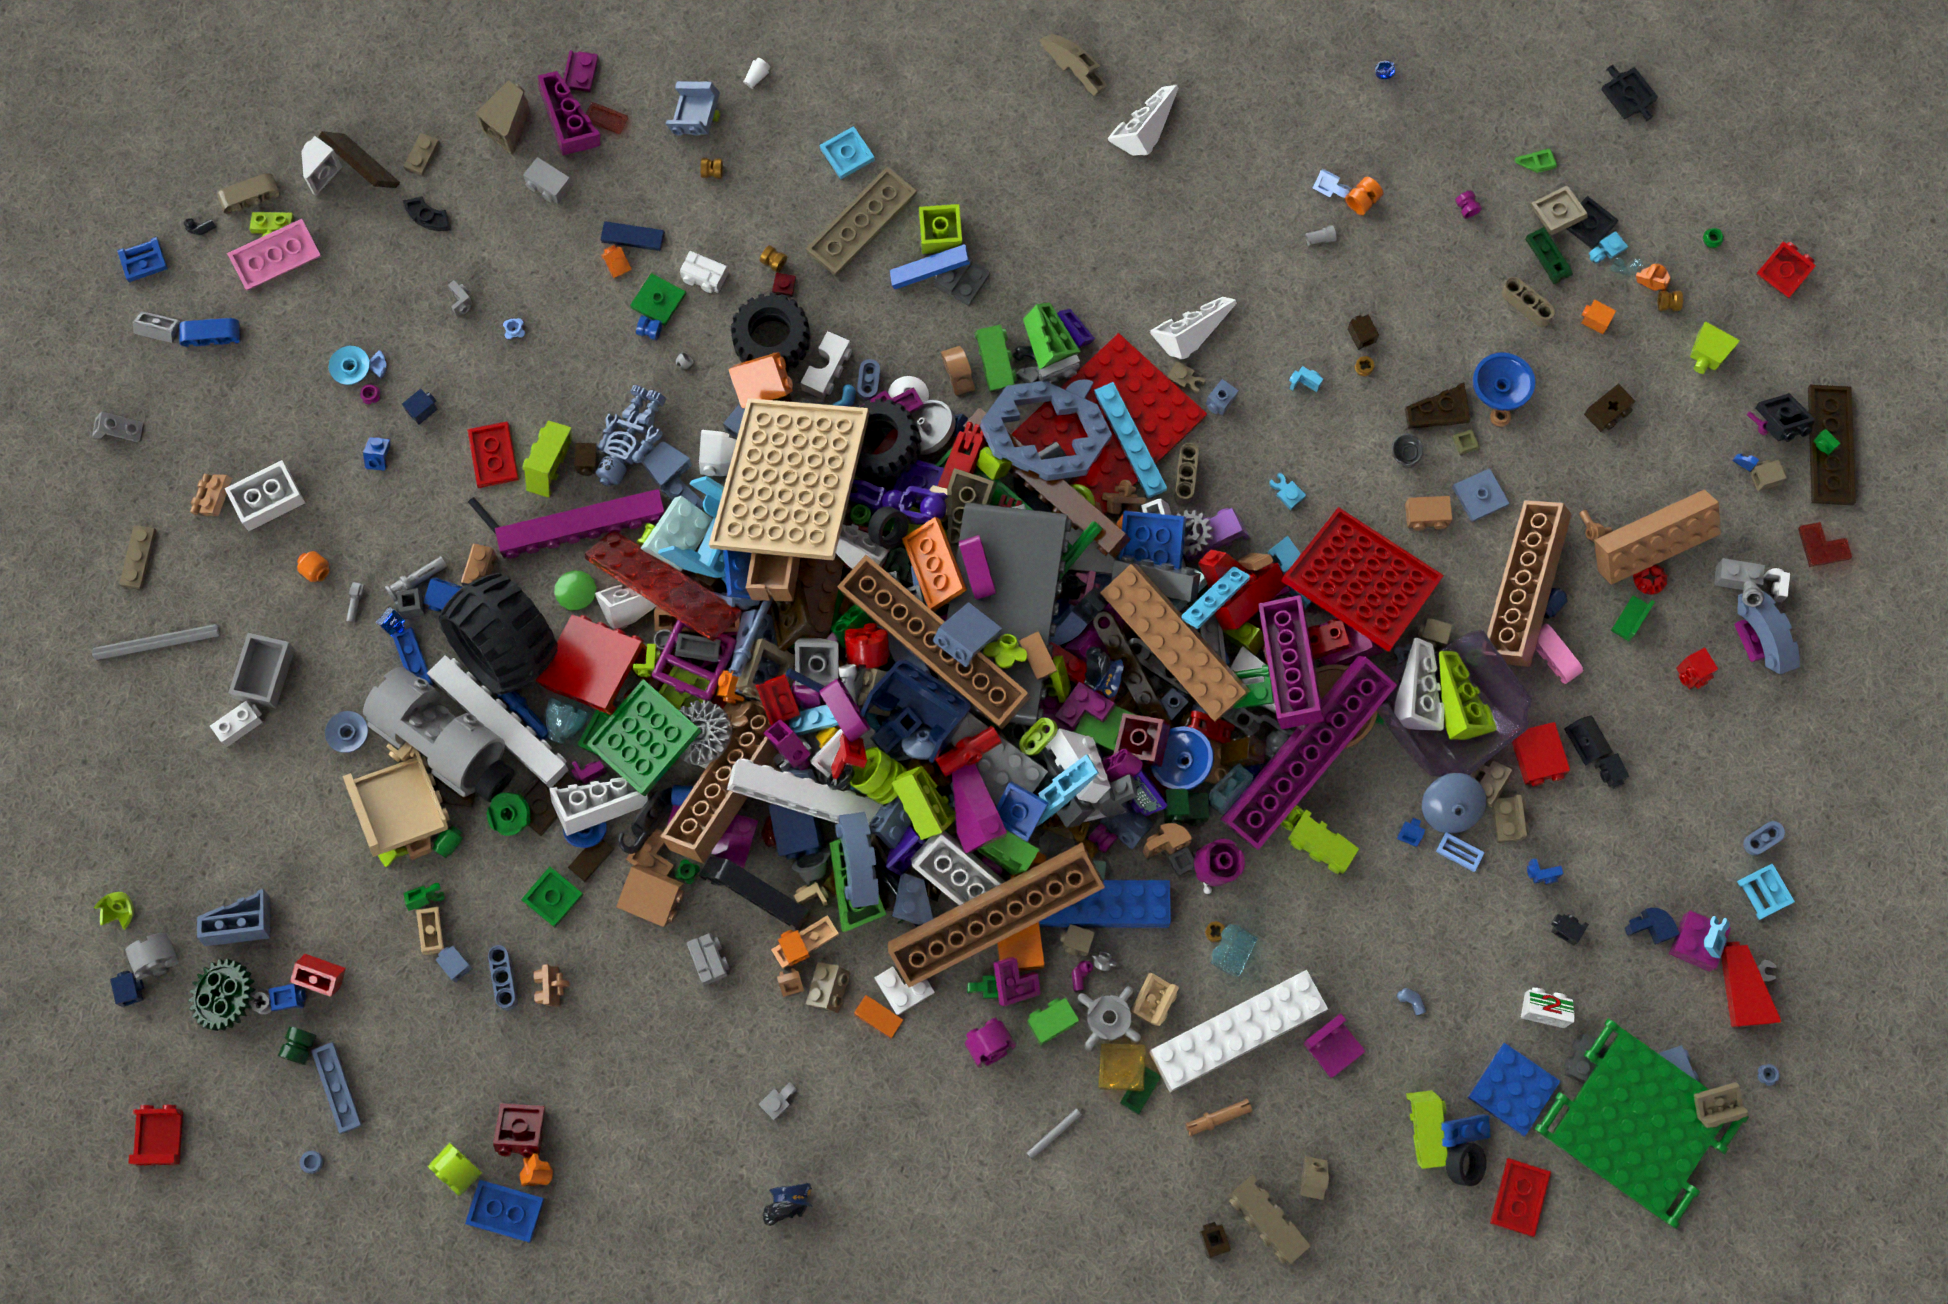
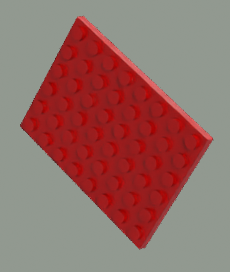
[1011,333,1207,514]

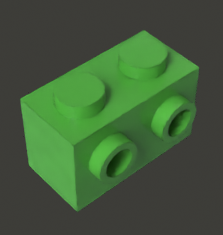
[1027,998,1079,1046]

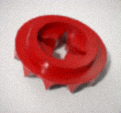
[1633,564,1668,595]

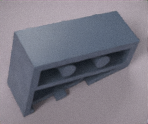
[197,889,270,946]

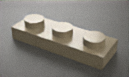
[119,525,156,589]

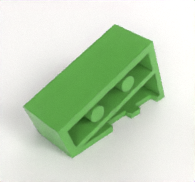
[1023,303,1080,370]

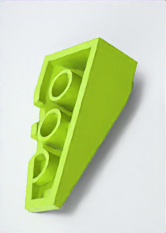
[1439,651,1497,740]

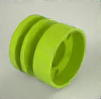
[849,747,907,805]

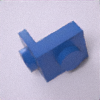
[363,437,390,471]
[1527,858,1563,885]

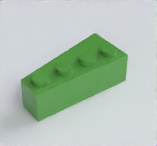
[830,839,886,932]

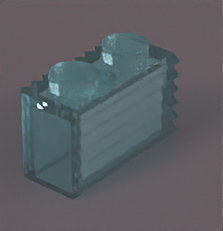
[1208,764,1253,814]
[1210,924,1258,977]

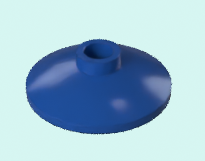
[563,822,607,848]

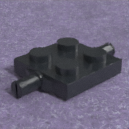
[1601,64,1658,121]

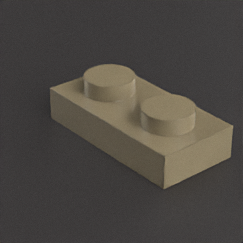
[403,133,440,176]

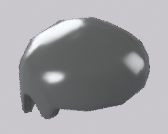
[1392,433,1424,466]

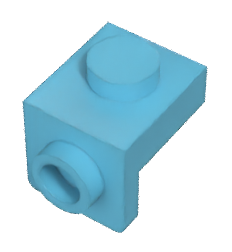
[1289,366,1323,392]

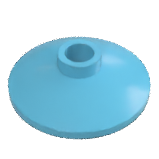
[329,346,370,385]

